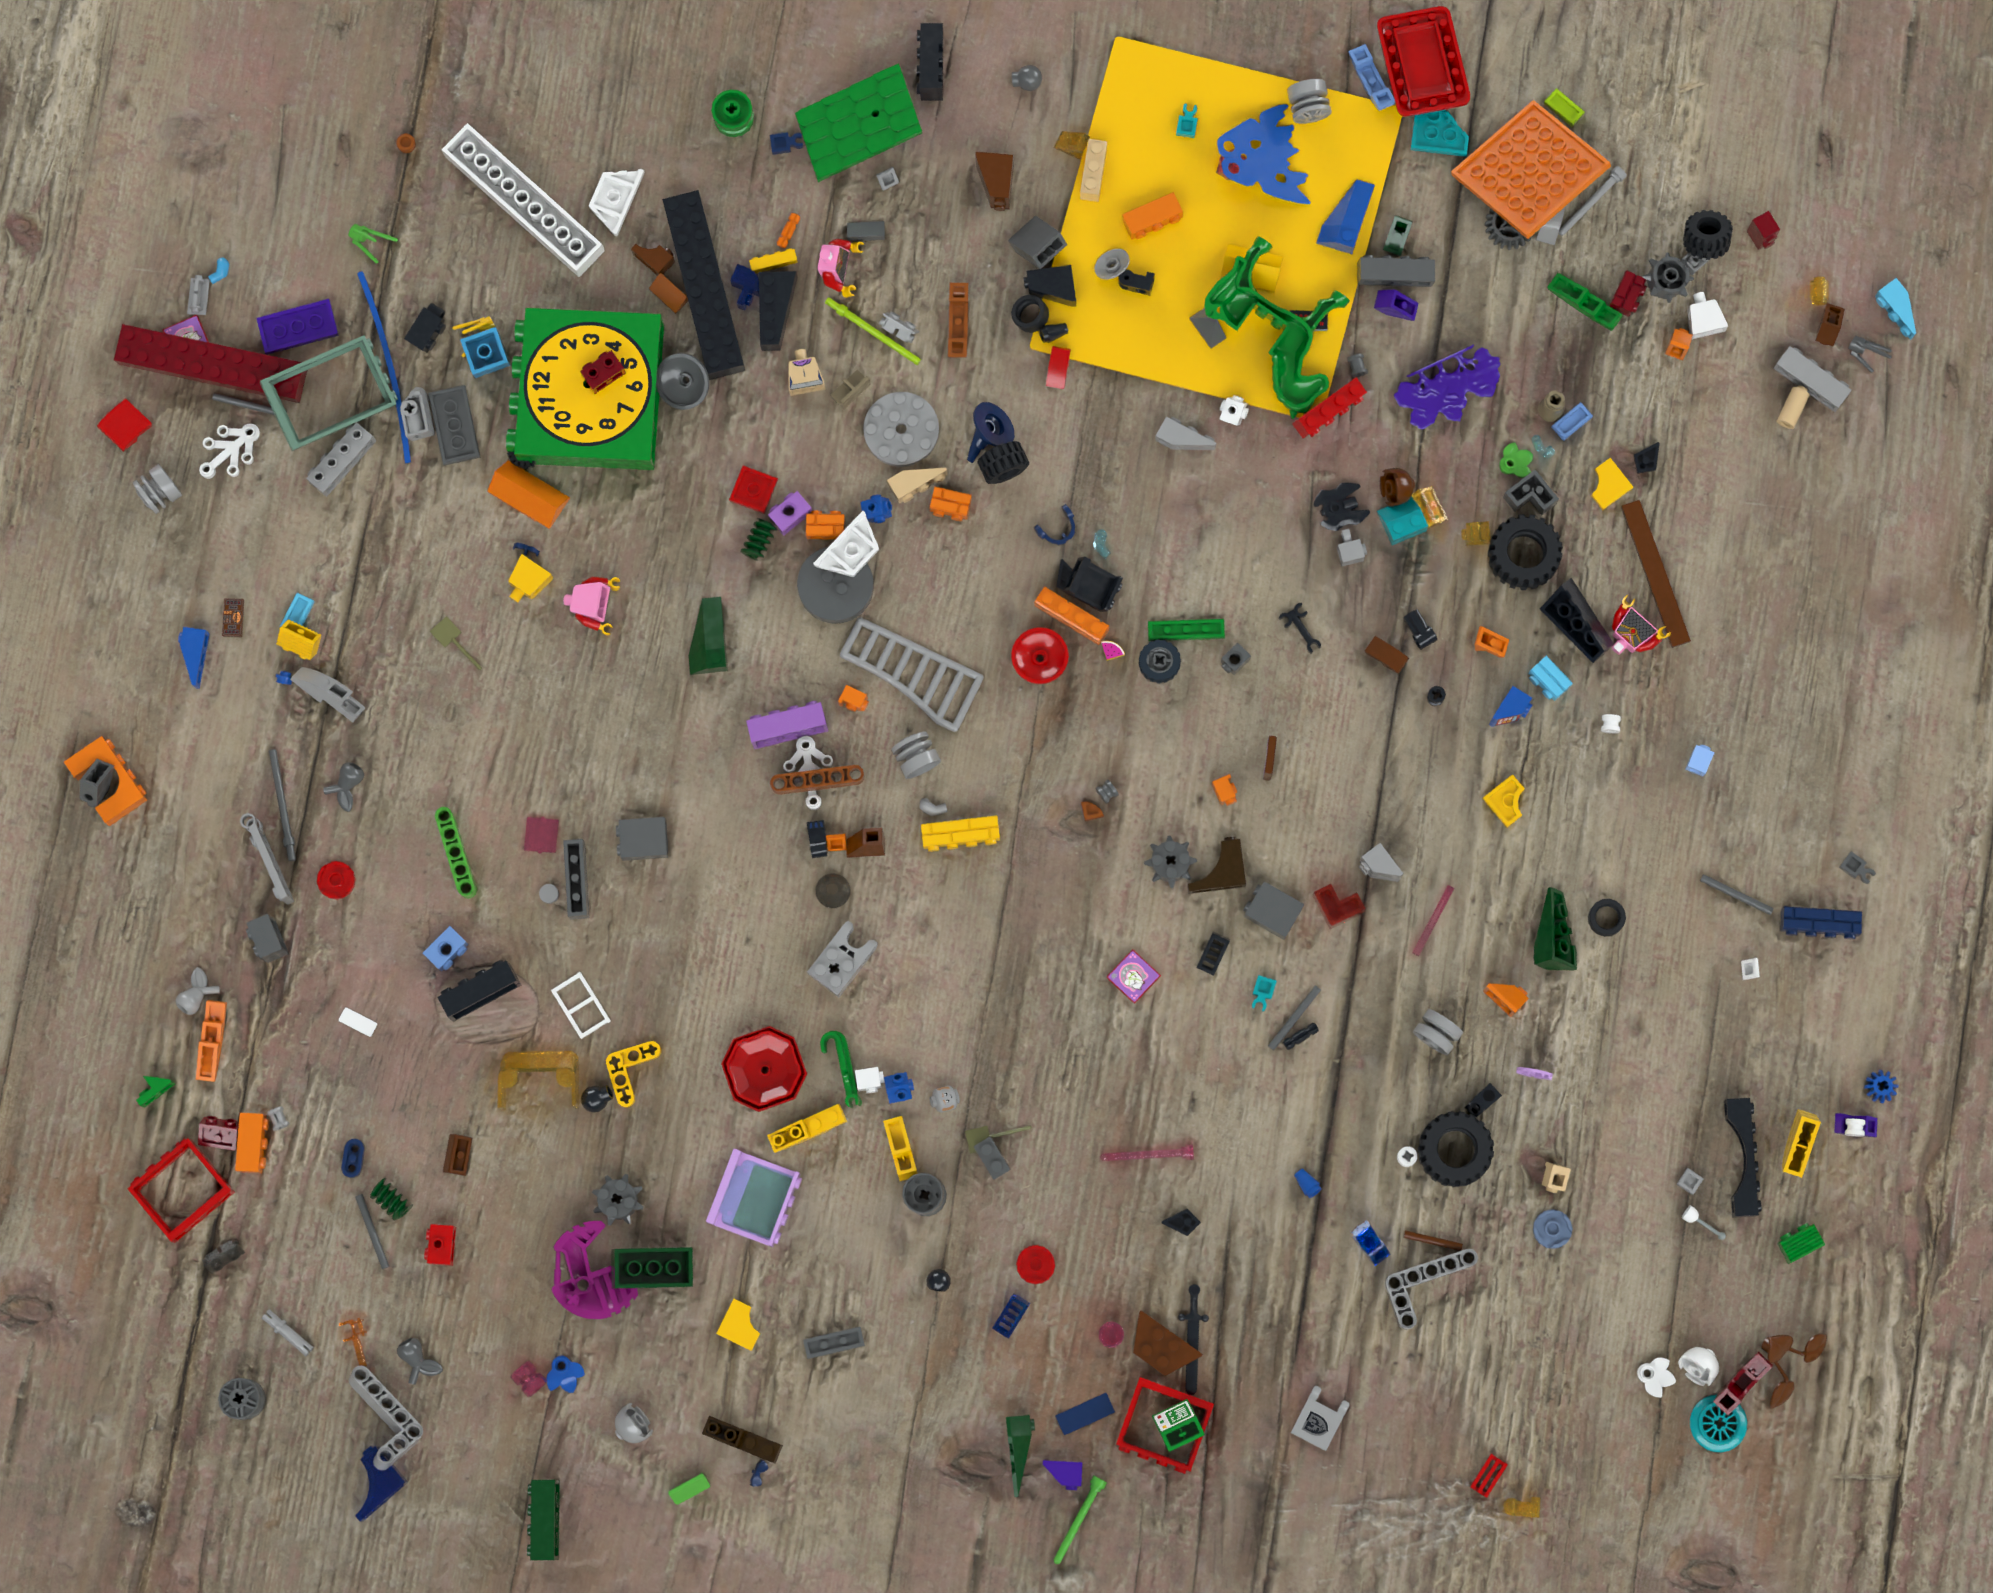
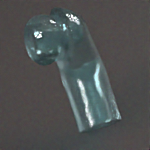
[1531,435,1555,458]
[1093,529,1111,559]

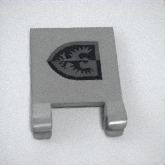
[1291,1386,1349,1451]

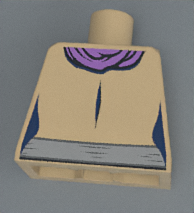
[789,349,825,396]

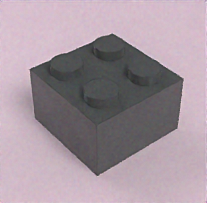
[246,914,289,963]

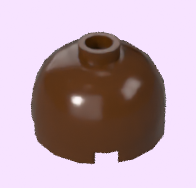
[1380,468,1415,506]

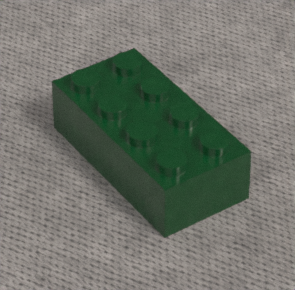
[611,1247,693,1289]
[527,1480,560,1561]

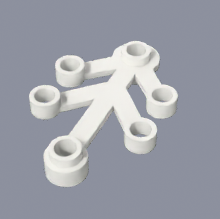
[199,424,260,479]
[783,736,836,810]

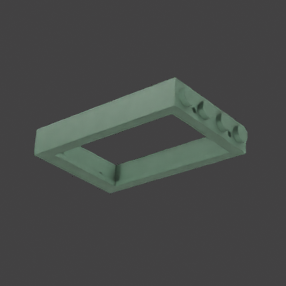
[260,335,398,452]

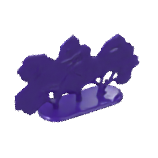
[1394,344,1500,429]

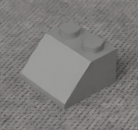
[1359,843,1404,882]

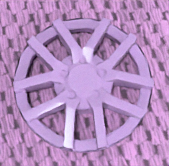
[1516,1067,1553,1080]

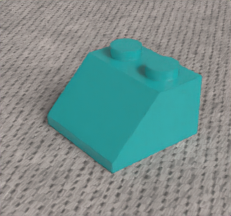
[1377,496,1428,545]

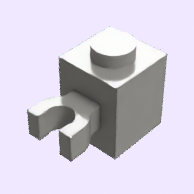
[1337,529,1367,567]

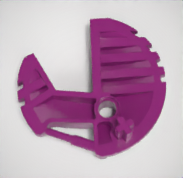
[551,1221,638,1319]

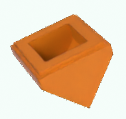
[826,834,847,851]

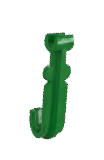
[820,1031,862,1108]

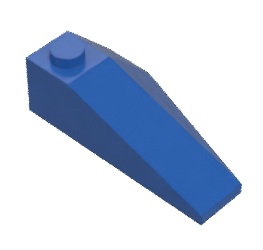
[1316,180,1375,254]

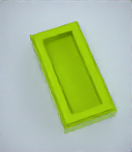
[1544,88,1585,127]

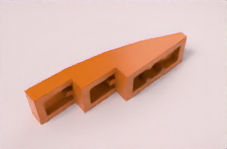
[196,1000,227,1082]

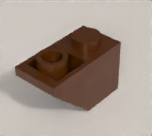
[847,828,885,858]

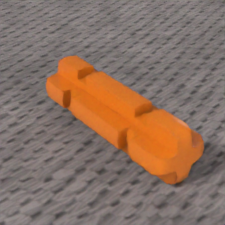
[777,213,800,248]

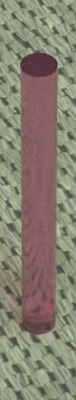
[1412,885,1454,956]

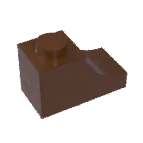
[631,244,675,276]
[1815,303,1845,346]

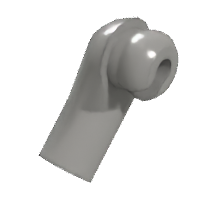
[920,798,948,816]

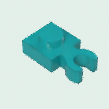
[1176,104,1198,138]
[1252,975,1277,1012]

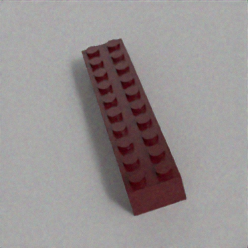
[114,324,308,403]

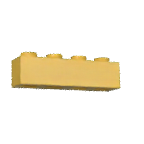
[749,248,798,274]

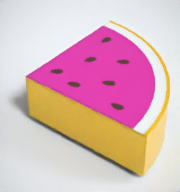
[1101,641,1125,661]

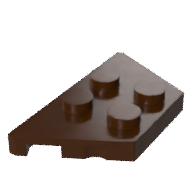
[1133,1311,1203,1376]

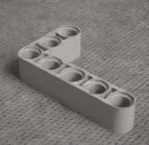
[1385,1249,1478,1330]
[349,1365,423,1470]

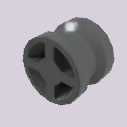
[1095,780,1119,804]

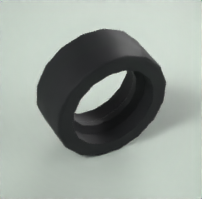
[1011,295,1049,333]
[1588,899,1626,937]

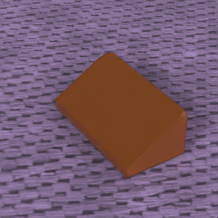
[649,273,688,314]

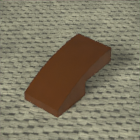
[1365,636,1409,674]

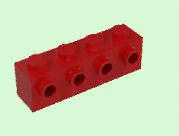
[1292,377,1367,439]

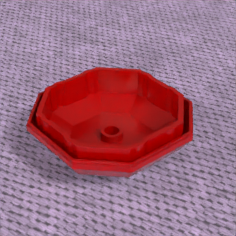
[721,1026,807,1112]

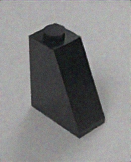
[1023,265,1076,307]

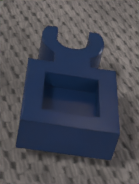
[770,132,803,155]

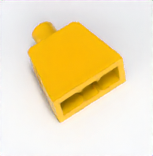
[508,554,553,603]

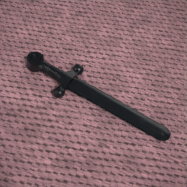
[1178,1284,1209,1395]

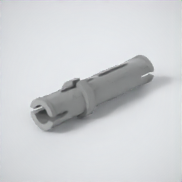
[261,1309,314,1357]

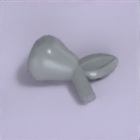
[175,967,220,1015]

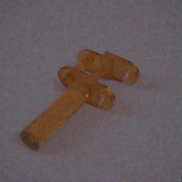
[339,1318,367,1367]

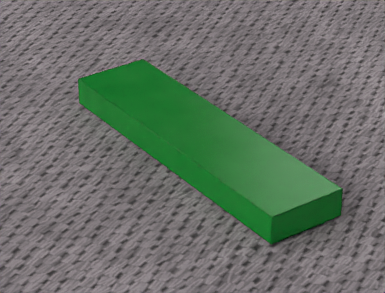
[1148,619,1225,641]

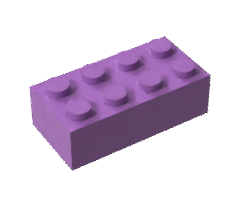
[746,701,828,750]

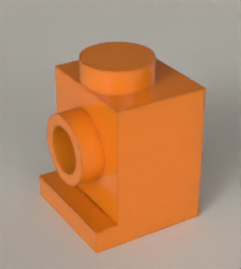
[838,685,869,712]
[1212,774,1237,806]

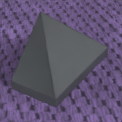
[1189,308,1226,349]

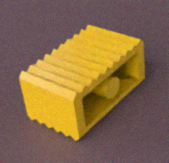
[276,620,321,660]

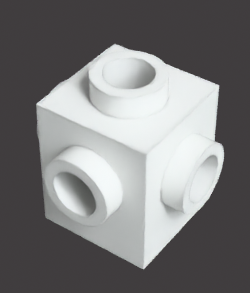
[1220,395,1249,426]

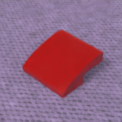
[97,398,152,451]

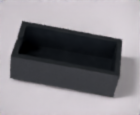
[437,960,522,1022]

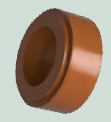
[396,133,416,153]

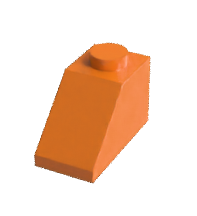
[1665,328,1693,361]

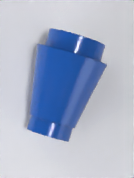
[1294,1169,1322,1198]

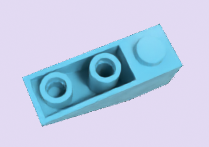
[1875,278,1916,340]

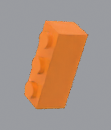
[1122,192,1183,240]
[235,1113,269,1173]

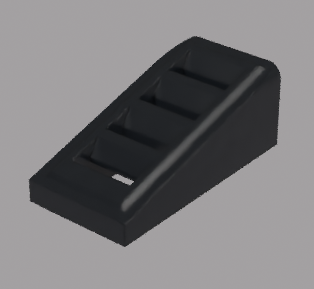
[1196,932,1230,976]

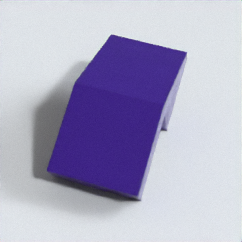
[1834,1113,1878,1137]

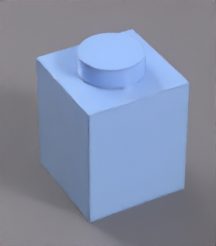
[1685,745,1714,776]

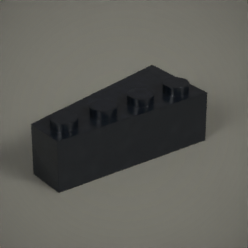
[917,23,943,101]
[1540,578,1614,663]

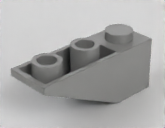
[1155,417,1216,450]

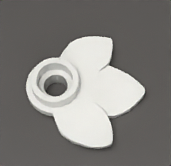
[1637,1358,1676,1398]

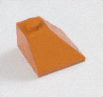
[1483,983,1529,1017]

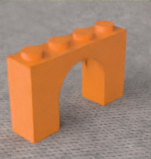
[64,736,147,826]

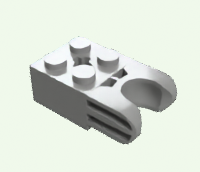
[807,921,878,998]

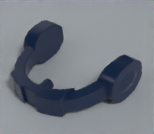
[1034,504,1075,546]

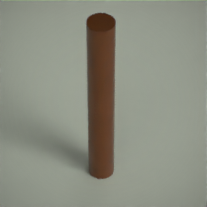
[1403,1230,1463,1251]

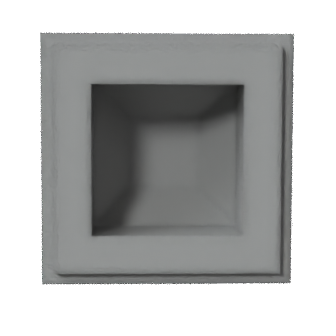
[876,167,899,191]

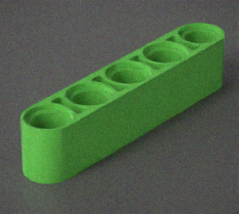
[435,807,477,899]

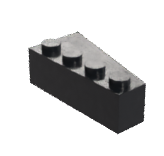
[759,271,798,351]

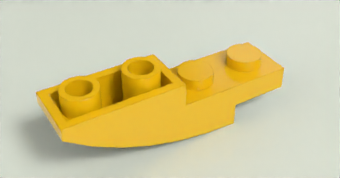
[767,1104,847,1153]

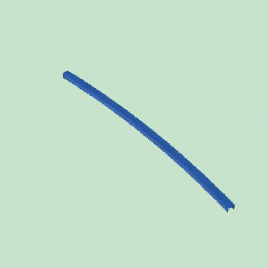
[357,271,411,464]

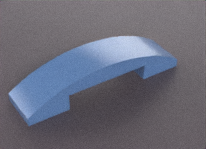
[1348,44,1395,111]

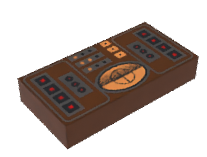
[222,598,244,637]

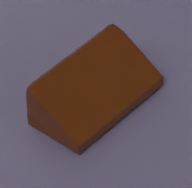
[443,1134,473,1176]

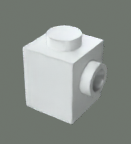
[855,1067,885,1093]

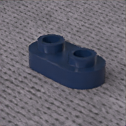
[341,1139,365,1178]

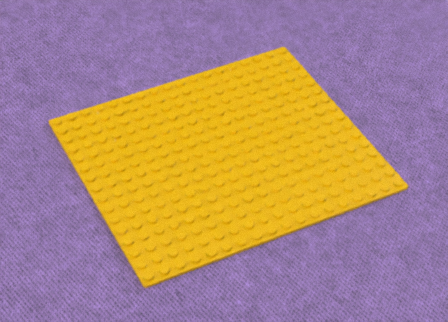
[1030,37,1402,418]

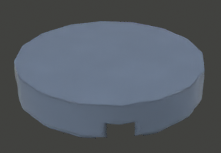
[1533,1209,1573,1249]

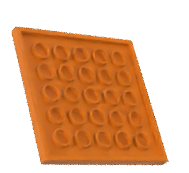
[1451,100,1611,239]

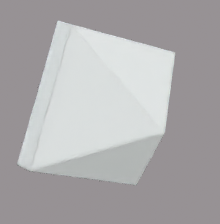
[1741,958,1760,980]

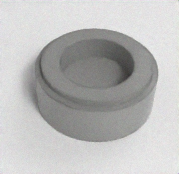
[539,884,559,904]

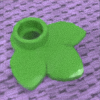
[1499,443,1533,478]

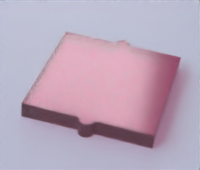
[524,817,559,854]

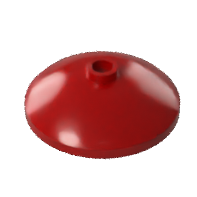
[1011,627,1069,684]

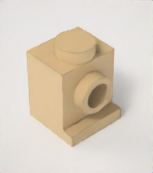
[1542,1162,1571,1193]

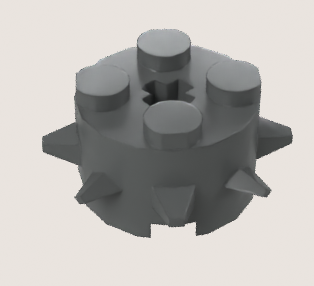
[1643,253,1694,303]
[1144,835,1197,888]
[592,1174,643,1226]

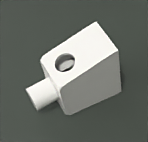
[1687,292,1728,339]

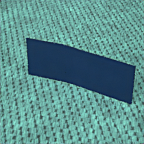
[1055,1393,1115,1435]

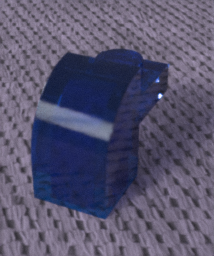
[730,264,759,311]
[1351,1220,1391,1266]

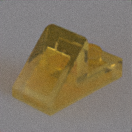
[1054,131,1090,159]

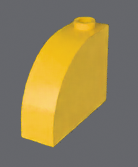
[1782,1109,1821,1178]

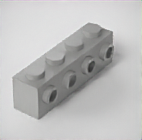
[306,422,376,497]

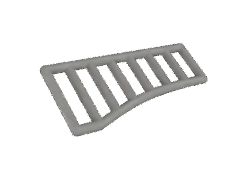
[840,617,984,732]

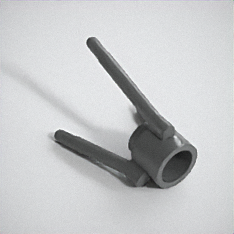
[1848,336,1892,372]

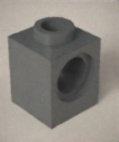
[1221,643,1251,675]

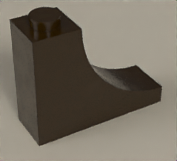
[1187,837,1246,894]

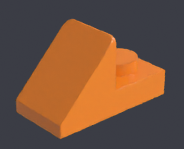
[1474,626,1509,658]

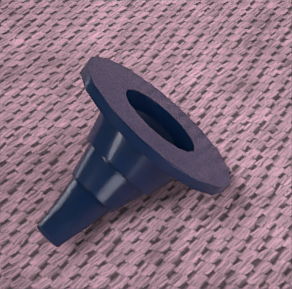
[967,402,1015,463]

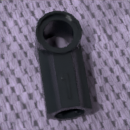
[1403,609,1438,650]

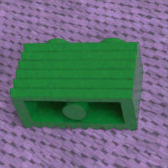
[1777,1223,1825,1264]

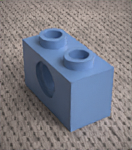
[423,926,469,972]

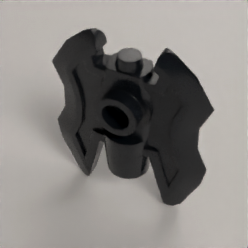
[1314,483,1370,531]

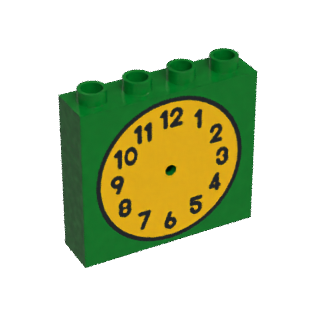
[506,308,665,470]

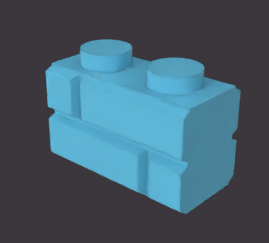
[1528,656,1573,701]

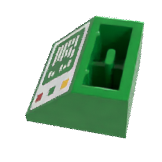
[1152,1399,1205,1452]

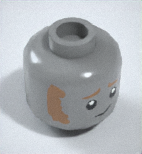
[930,1085,960,1113]

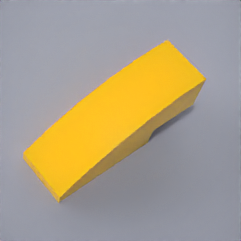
[883,1116,918,1181]

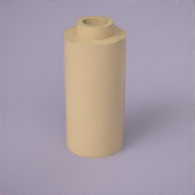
[1777,385,1810,429]

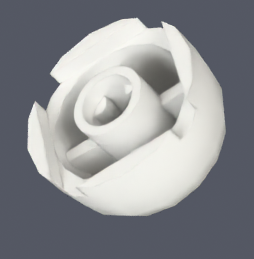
[1678,1347,1719,1386]

